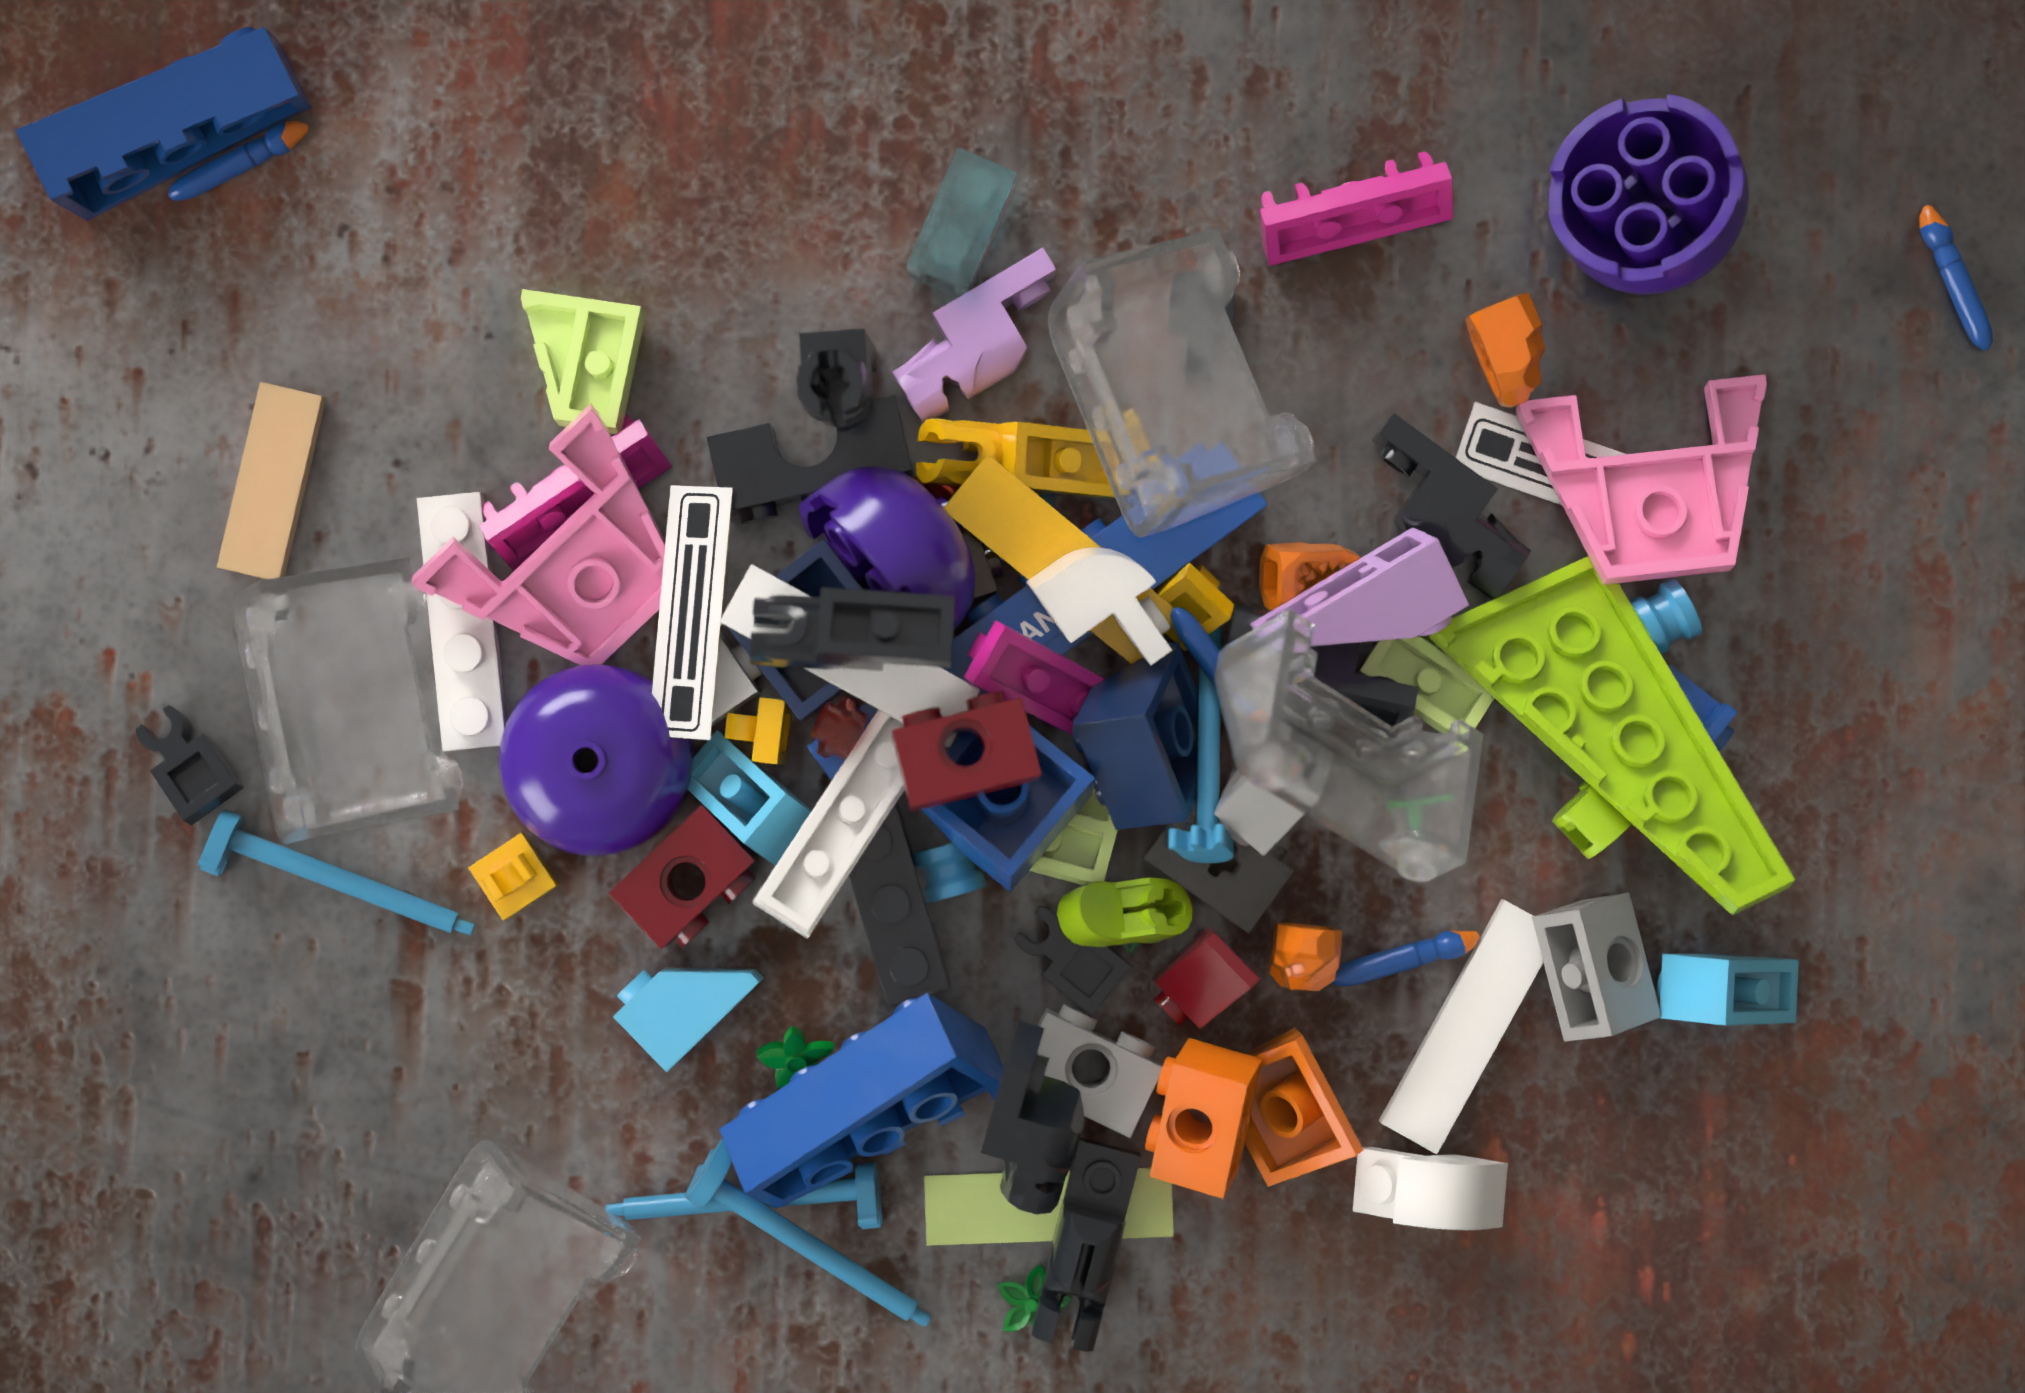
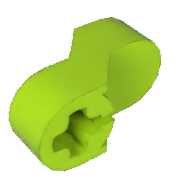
[1057,877,1193,947]

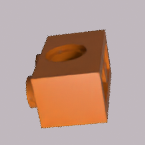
[1145,1038,1263,1199]

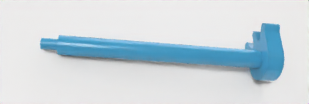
[1169,625,1234,863]
[197,809,475,936]
[685,1138,931,1327]
[605,1162,884,1229]

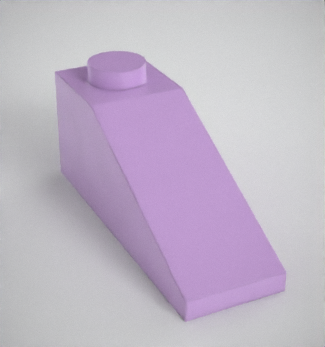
[1250,527,1469,649]

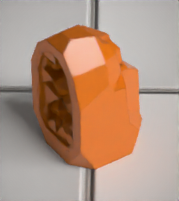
[1465,292,1546,408]
[1259,542,1361,611]
[1269,922,1342,991]

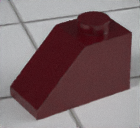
[1152,925,1260,1029]

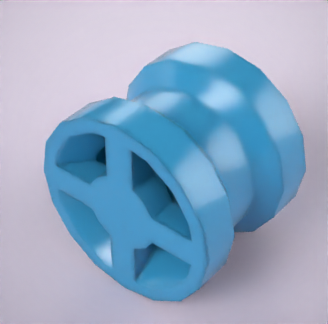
[1629,578,1702,655]
[912,842,987,903]

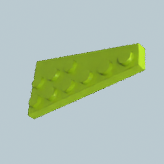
[1429,556,1795,915]

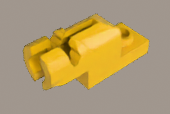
[915,419,1128,499]

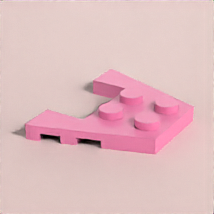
[1516,374,1767,585]
[412,404,666,665]

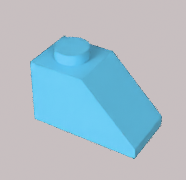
[687,730,812,866]
[1657,954,1799,1026]
[613,968,764,1072]

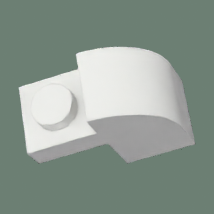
[1026,547,1172,665]
[1353,1147,1508,1230]

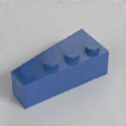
[15,27,312,221]
[719,993,1004,1208]

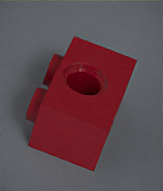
[891,691,1042,812]
[608,805,759,949]

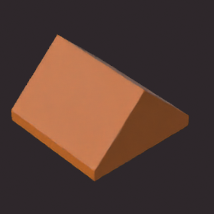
[1245,1027,1363,1187]

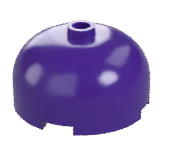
[1548,94,1749,294]
[799,466,976,631]
[499,664,695,856]

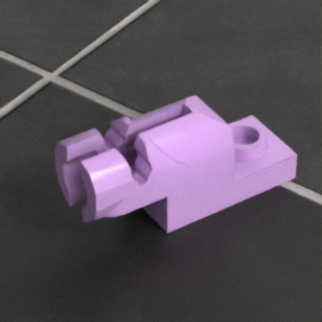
[892,247,1056,424]

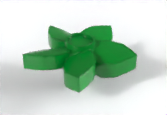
[757,1025,834,1089]
[997,1263,1073,1332]

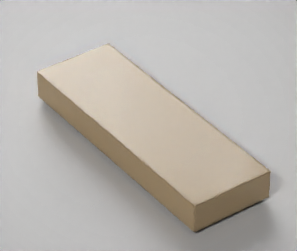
[217,382,327,583]

